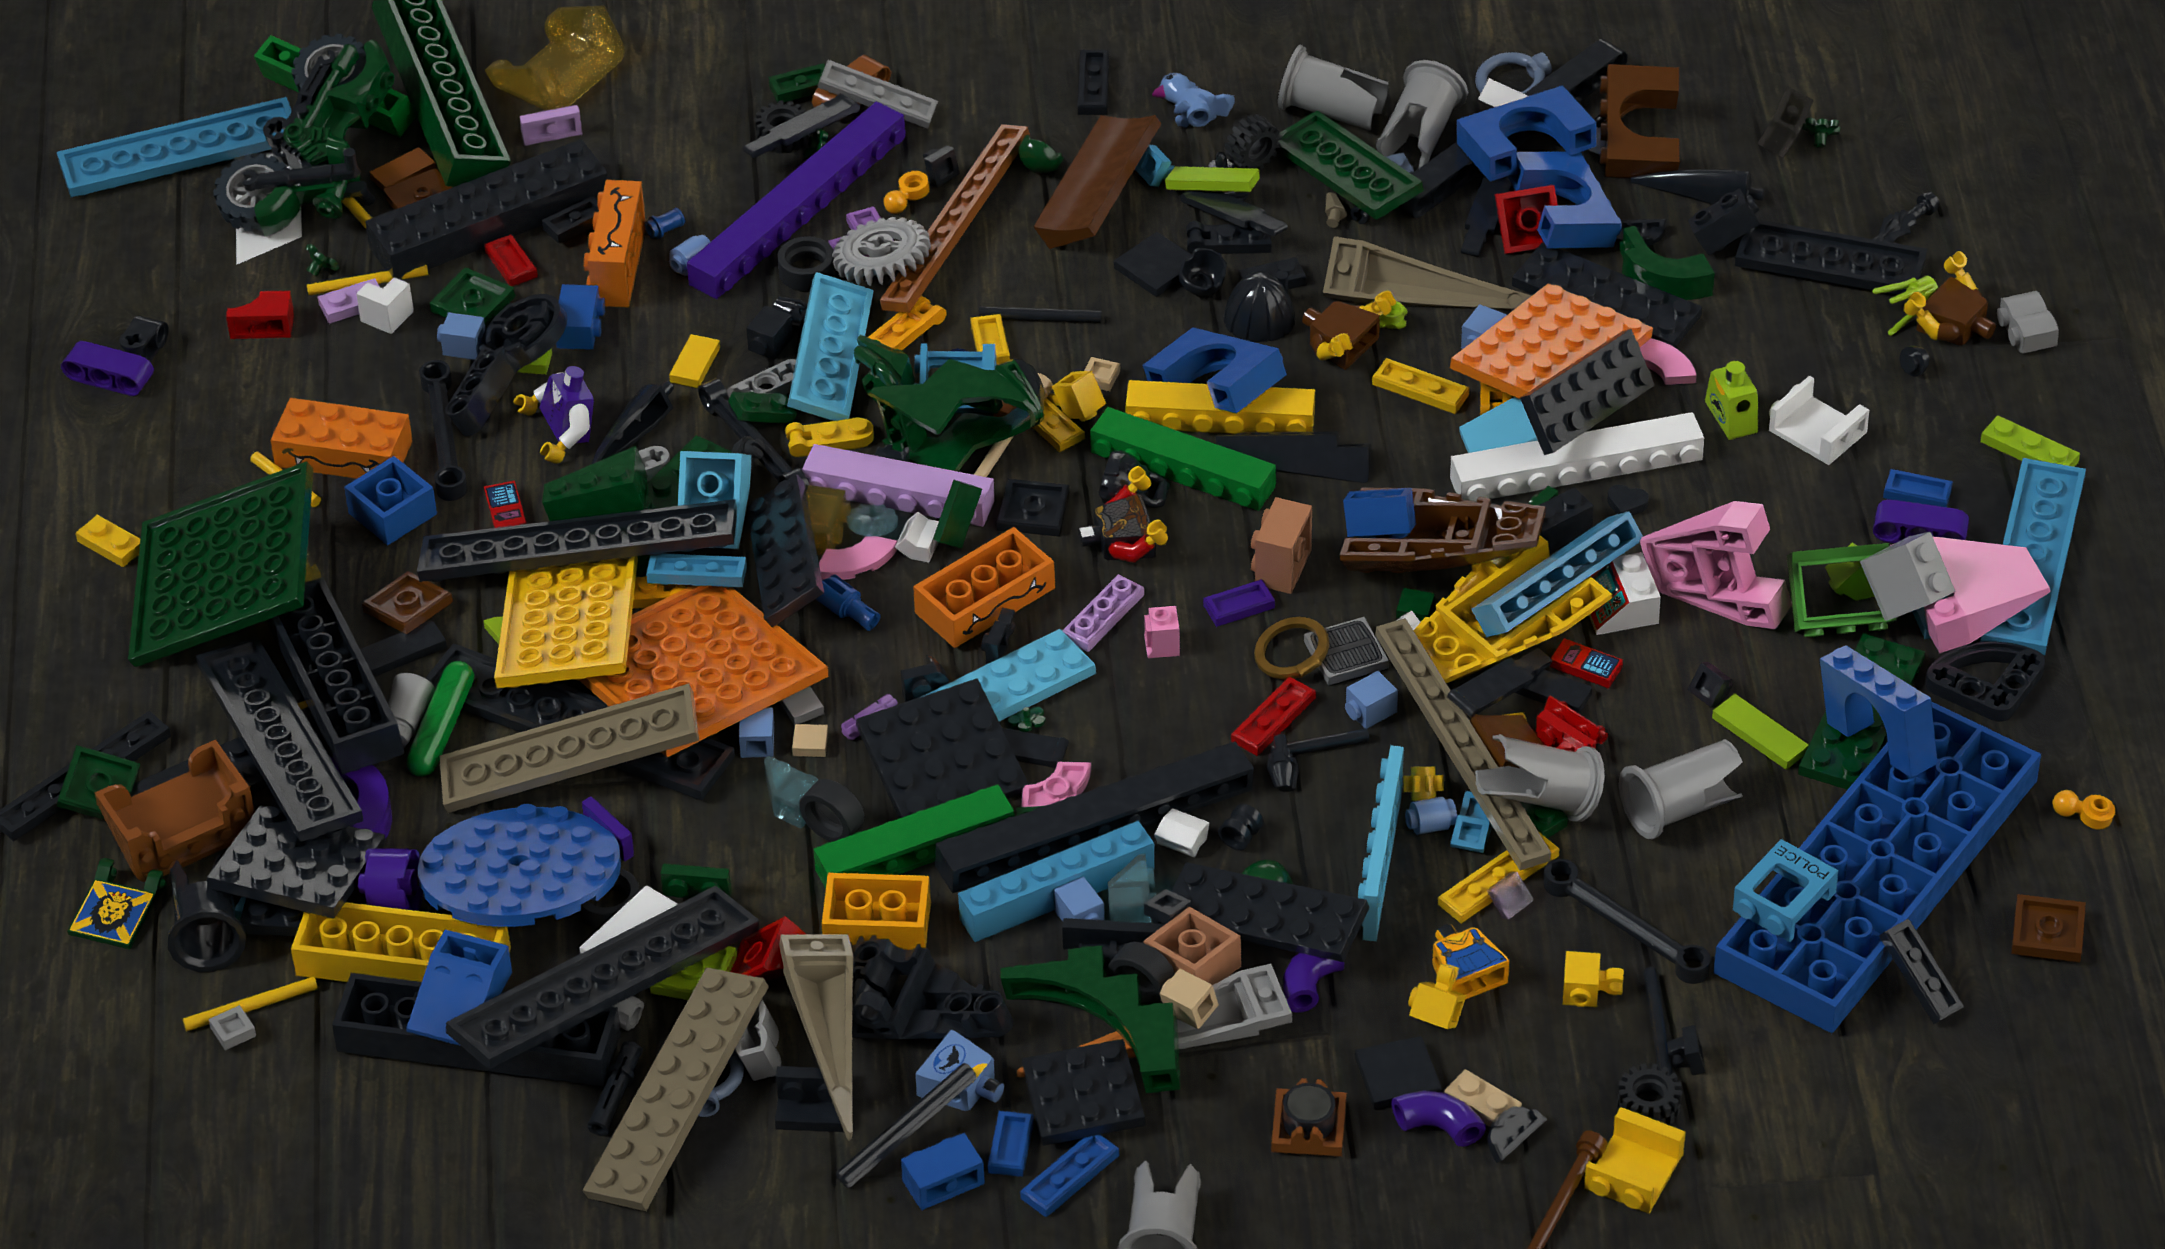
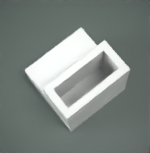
[356,278,414,334]

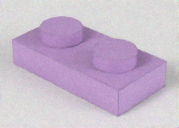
[520,105,582,146]
[318,278,379,324]

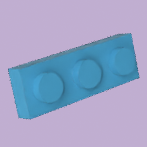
[646,554,747,587]

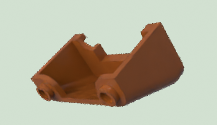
[95,740,255,882]

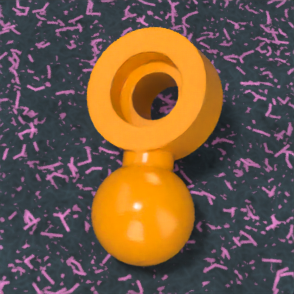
[883,171,930,214]
[2053,790,2115,829]

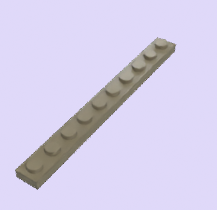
[1375,618,1551,870]

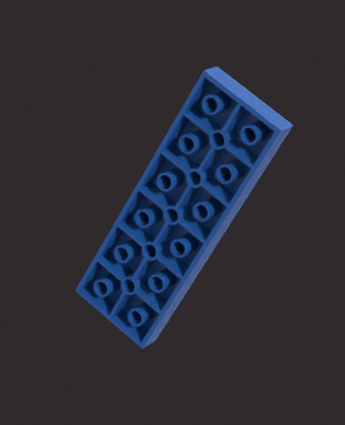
[1714,702,2041,1034]

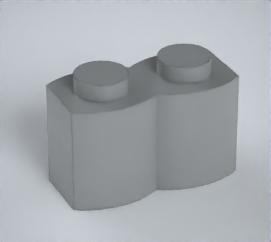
[1997,291,2059,354]
[735,1000,781,1081]

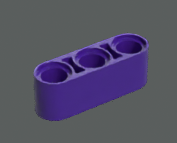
[61,341,154,396]
[1873,500,1969,543]

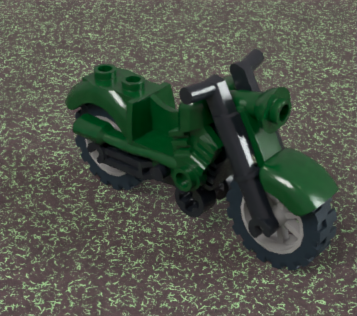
[213,34,395,237]

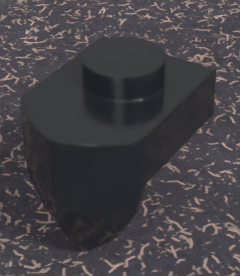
[901,655,949,702]

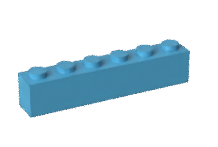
[1471,511,1643,637]
[958,821,1155,942]

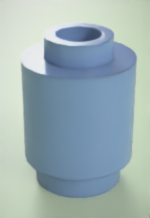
[669,235,711,276]
[1405,797,1457,835]

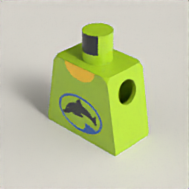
[1705,361,1758,440]

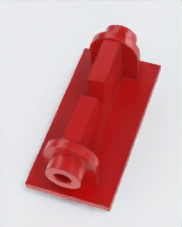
[1544,695,1608,744]

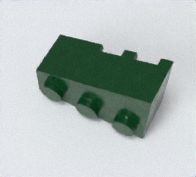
[542,446,648,521]

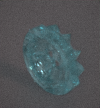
[847,503,898,536]

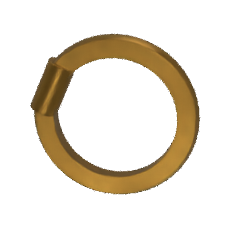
[1254,617,1329,680]

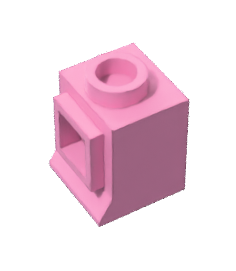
[1144,606,1180,658]

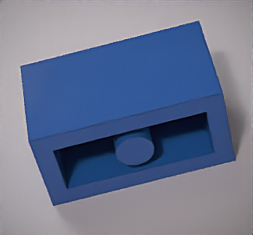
[556,284,605,349]
[1343,488,1416,539]
[901,1133,985,1210]

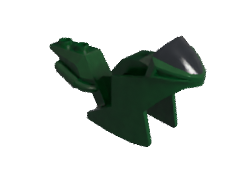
[854,335,1044,472]

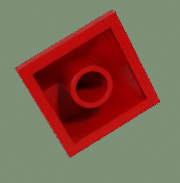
[1495,185,1558,254]
[730,916,806,981]

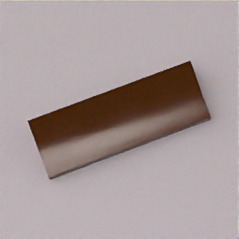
[1033,115,1161,249]

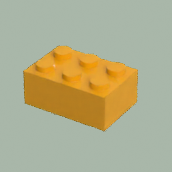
[822,873,931,950]

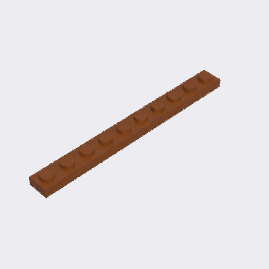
[880,124,1030,313]

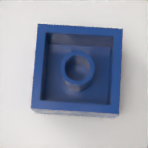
[344,456,437,545]

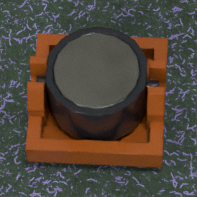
[1271,1078,1346,1156]

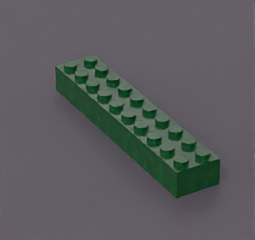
[371,0,511,187]

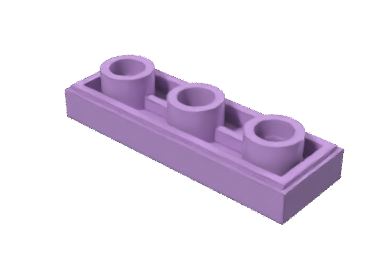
[1062,574,1144,652]

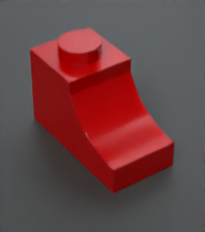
[226,291,294,339]

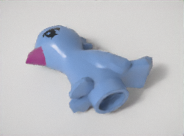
[1152,73,1235,128]

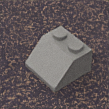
[1860,532,1955,621]

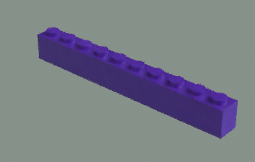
[687,101,906,299]

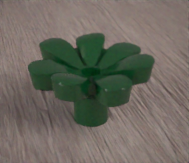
[1801,118,1841,147]
[803,129,828,158]
[305,244,340,277]

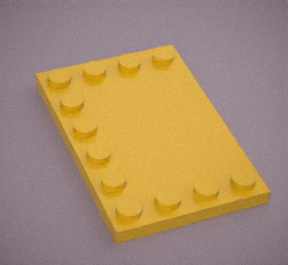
[494,556,638,688]

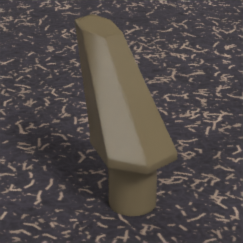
[1325,192,1347,228]

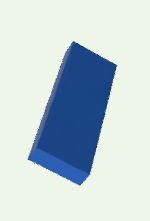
[1020,1135,1119,1217]

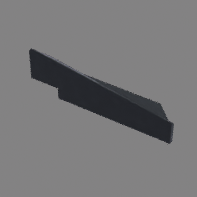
[1216,431,1371,483]

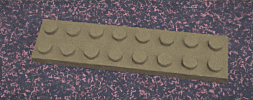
[439,684,699,813]
[583,967,769,1211]

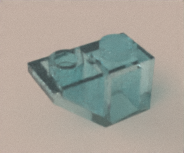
[764,756,818,829]
[1108,854,1156,923]

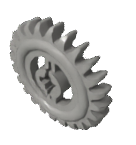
[832,217,931,286]

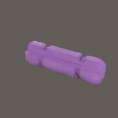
[841,694,898,740]

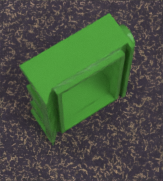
[1787,543,1897,637]

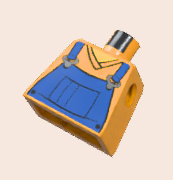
[1433,924,1509,1000]

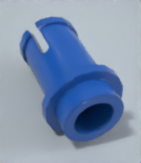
[645,208,685,239]

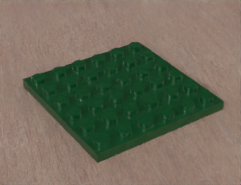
[128,461,314,667]

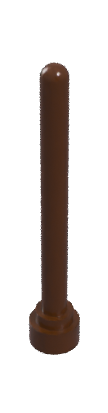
[1527,1130,1608,1249]

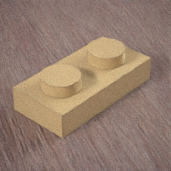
[1444,1069,1522,1126]

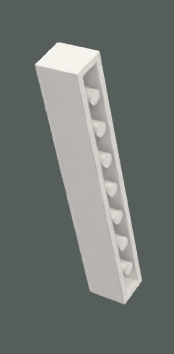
[1450,412,1704,502]

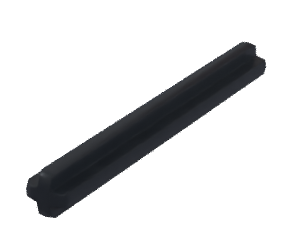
[836,1063,976,1188]

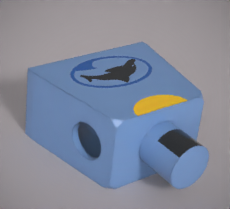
[915,1030,1004,1111]

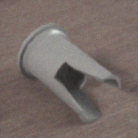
[1278,45,1389,131]
[1376,60,1468,168]
[1475,734,1605,822]
[1619,739,1743,839]
[1118,1160,1201,1249]

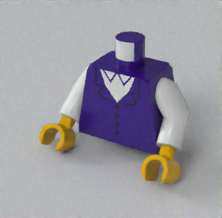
[514,366,594,464]

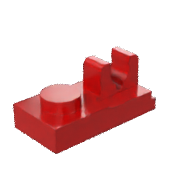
[1536,709,1596,752]

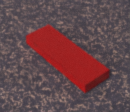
[1231,677,1316,756]

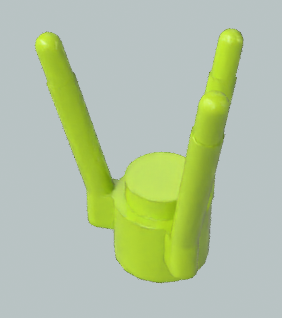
[1873,276,1938,336]

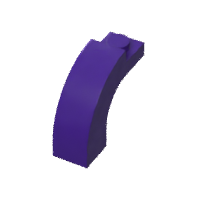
[329,756,392,840]

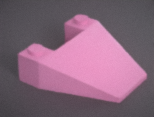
[1640,501,1792,629]
[1890,536,2050,653]

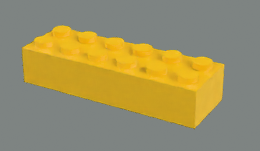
[291,902,511,982]

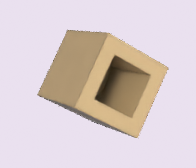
[1159,969,1219,1030]

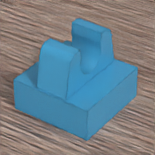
[1135,145,1175,187]

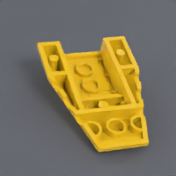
[1413,536,1612,683]

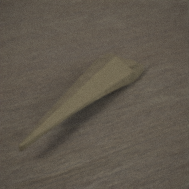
[1323,237,1532,310]
[779,934,853,1141]

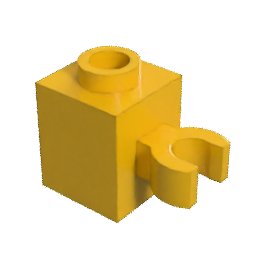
[1048,371,1106,421]
[1563,951,1624,1007]
[1408,963,1466,1029]

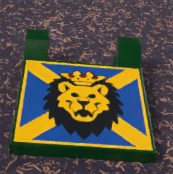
[67,858,166,950]

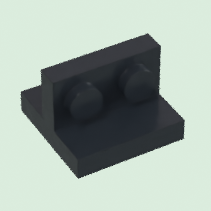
[775,1066,844,1132]

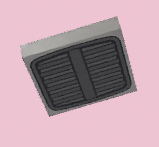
[1304,617,1389,685]

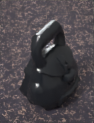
[1098,450,1170,508]

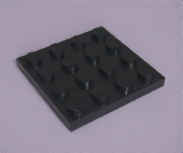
[856,678,1029,819]
[207,805,385,919]

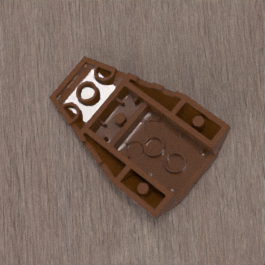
[1340,488,1546,573]

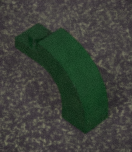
[1620,226,1715,300]

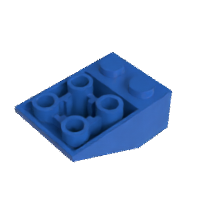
[406,929,512,1046]

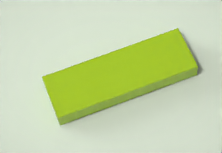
[1165,167,1260,192]
[1712,694,1809,770]

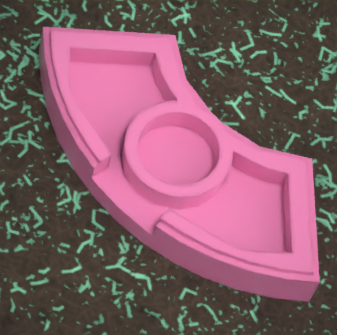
[1640,338,1696,385]
[819,534,897,580]
[1022,762,1091,807]

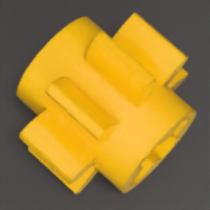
[1403,766,1444,801]

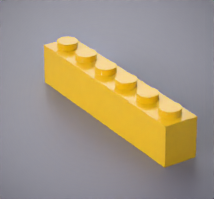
[1125,380,1315,434]

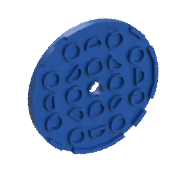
[418,804,621,927]

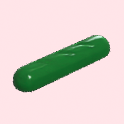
[406,661,475,777]

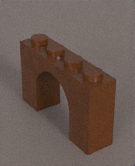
[1600,64,1679,178]

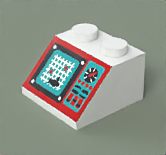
[1588,552,1661,635]

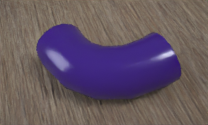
[1282,953,1344,1013]
[1391,1091,1486,1147]

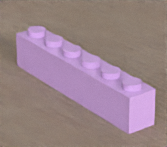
[802,444,995,527]

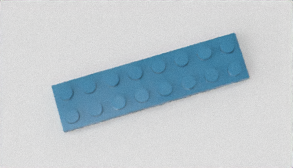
[57,97,292,197]
[1981,458,2086,655]

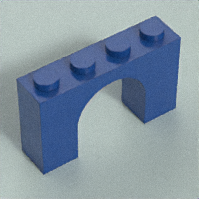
[1457,85,1597,181]
[1508,152,1622,248]
[1143,327,1287,413]
[1820,645,1938,778]

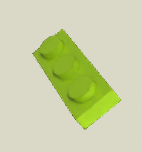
[1981,415,2080,467]

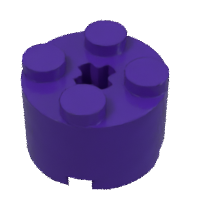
[358,848,423,911]

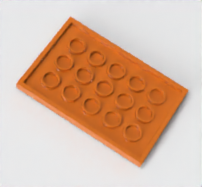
[1450,283,1653,399]

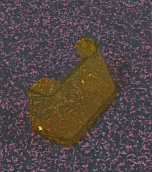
[485,6,624,111]

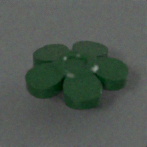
[1008,707,1046,732]

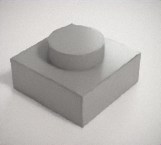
[209,1005,256,1050]

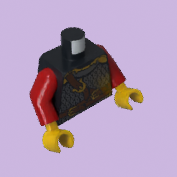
[1078,466,1168,563]

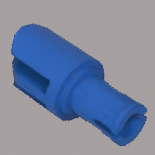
[816,574,880,631]

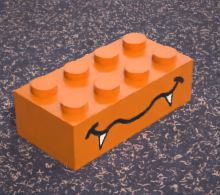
[584,180,646,307]
[270,398,413,479]
[913,527,1055,648]

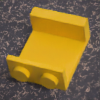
[1584,1107,1685,1214]

